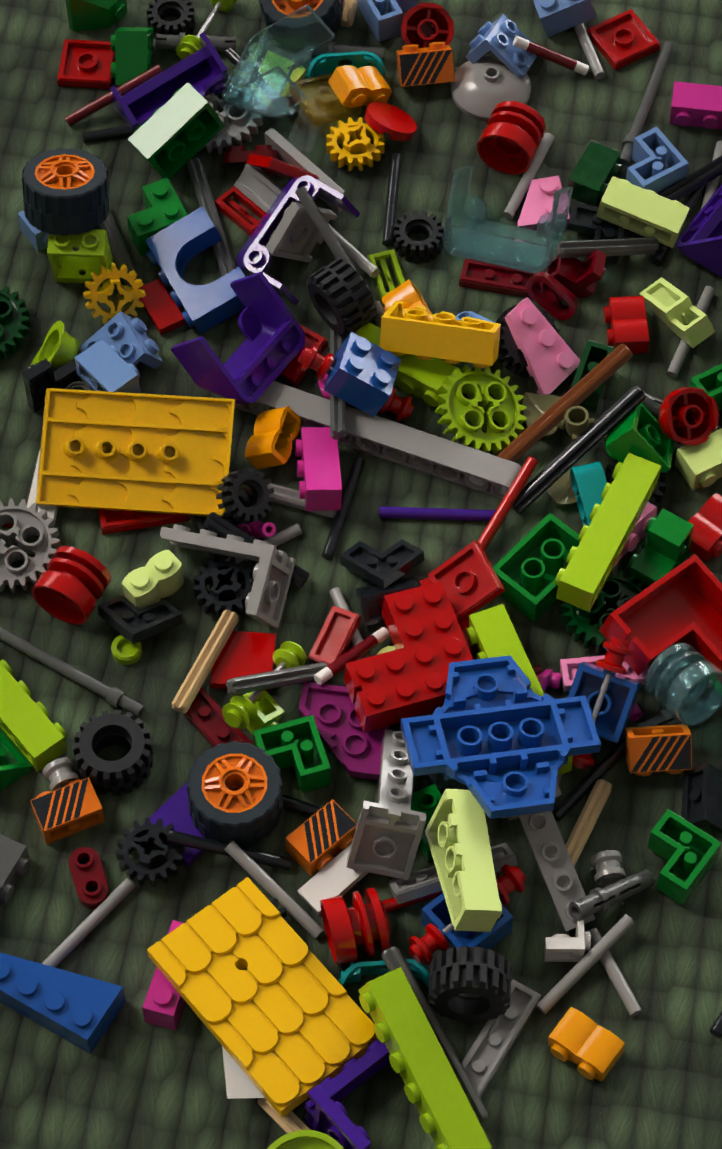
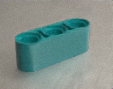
[570,461,607,526]

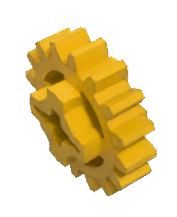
[326,117,385,171]
[83,263,146,324]

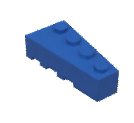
[0,952,126,1054]

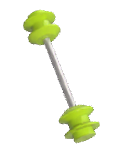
[176,0,237,60]
[222,641,306,729]

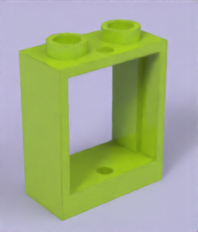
[47,229,113,284]

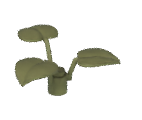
[522,392,608,506]

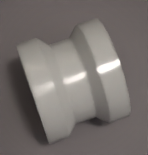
[42,757,80,791]
[590,850,626,887]

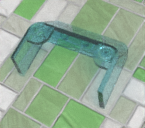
[222,4,335,118]
[443,165,573,273]

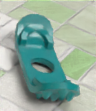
[306,51,386,83]
[337,958,430,988]

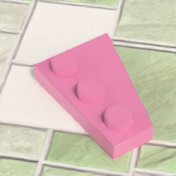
[504,297,580,394]

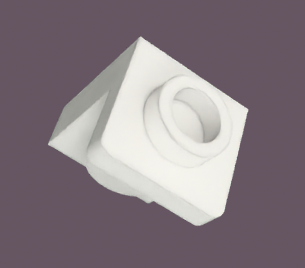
[544,920,591,962]

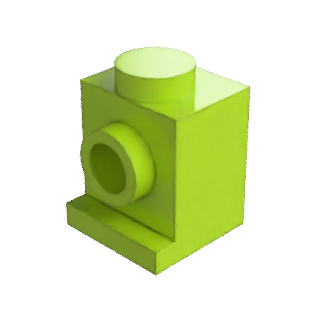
[242,690,285,735]

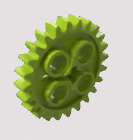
[435,365,527,455]

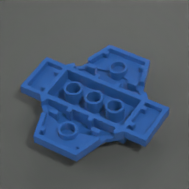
[400,655,601,819]

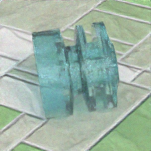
[645,643,722,726]

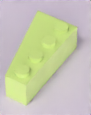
[425,789,502,932]

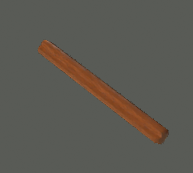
[497,344,633,462]

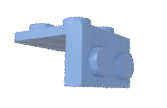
[466,14,537,78]
[81,311,163,369]

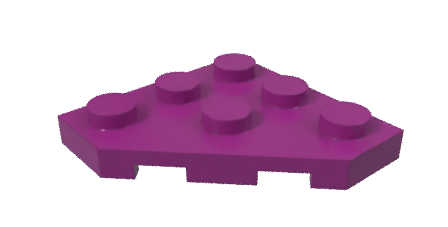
[299,682,390,780]

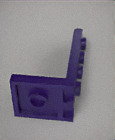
[303,1039,390,1149]

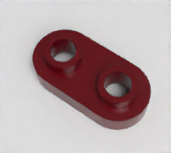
[223,145,278,164]
[526,272,579,320]
[68,847,109,909]

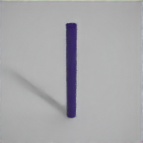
[379,506,496,522]

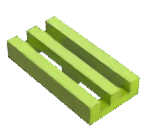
[367,249,405,305]

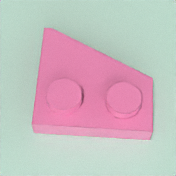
[517,176,570,233]

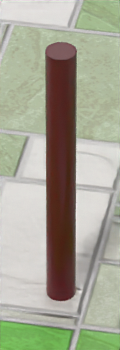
[65,64,163,127]

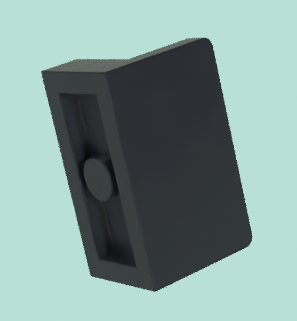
[356,577,419,626]
[681,763,722,833]

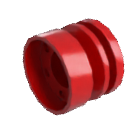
[477,101,546,175]
[31,546,111,625]
[320,887,390,966]

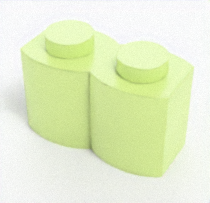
[122,550,184,609]

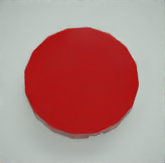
[364,102,417,142]

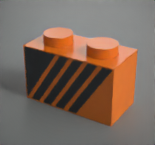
[396,42,455,87]
[625,724,692,776]
[30,777,105,845]
[285,799,357,876]

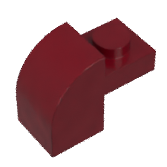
[542,250,606,298]

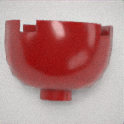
[401,2,454,48]
[658,387,719,446]

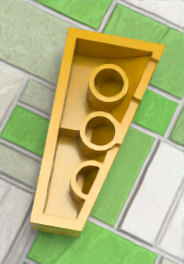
[380,300,501,368]

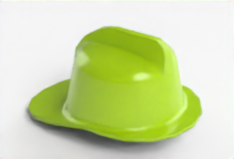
[30,321,80,371]

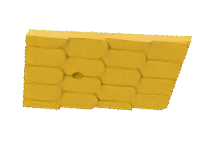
[35,388,235,517]
[147,877,378,1118]

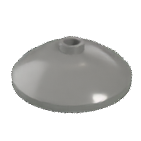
[451,55,531,121]

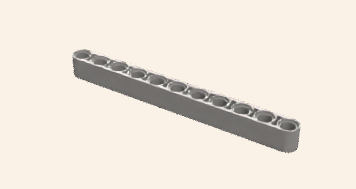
[222,381,522,499]

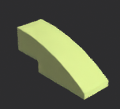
[639,277,715,348]

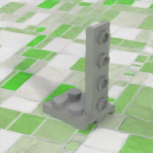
[234,164,338,263]
[160,524,296,629]
[346,729,426,880]
[502,783,595,931]

